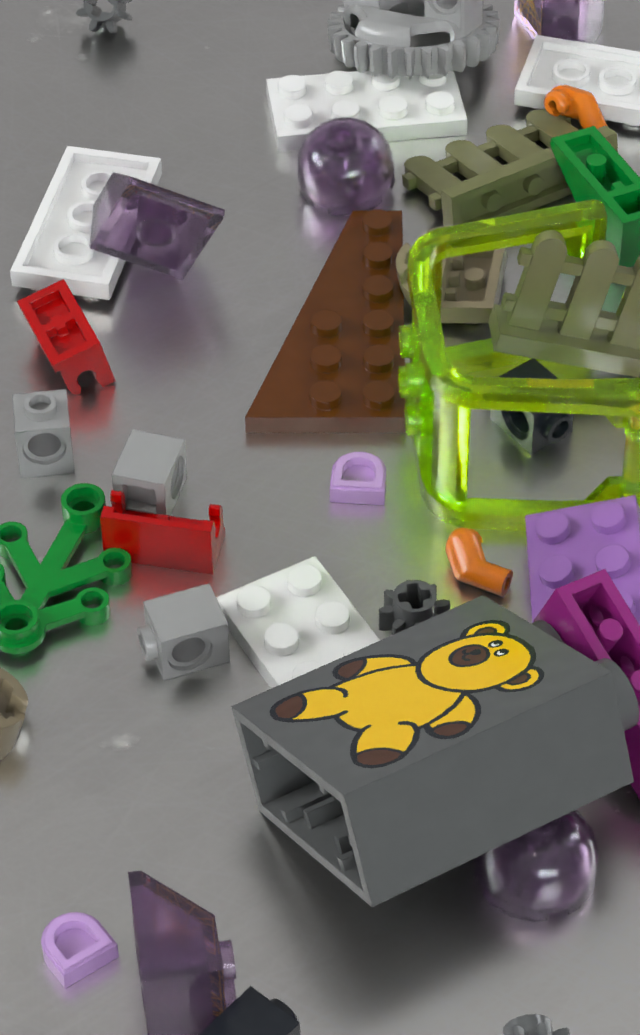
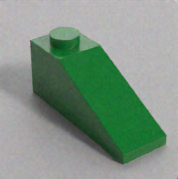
[550,126,640,267]

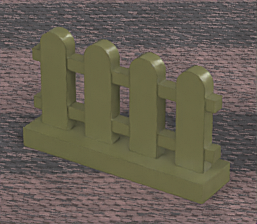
[402,109,618,240]
[488,230,640,378]

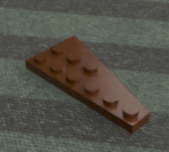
[245,209,406,433]

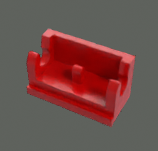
[17,279,116,395]
[100,490,226,575]

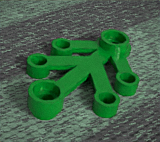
[0,483,132,654]

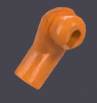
[544,85,607,129]
[445,528,513,597]

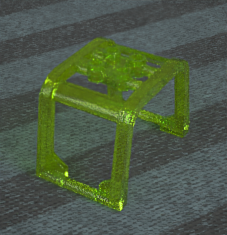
[398,199,640,532]

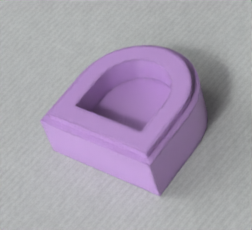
[330,452,386,505]
[41,912,119,989]

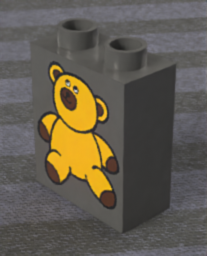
[231,595,639,907]

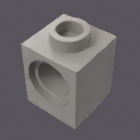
[12,389,75,478]
[111,429,187,516]
[137,583,230,681]

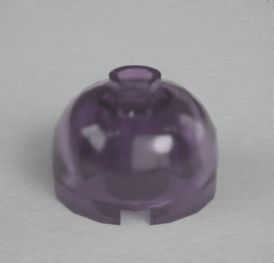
[298,117,395,217]
[473,809,599,922]

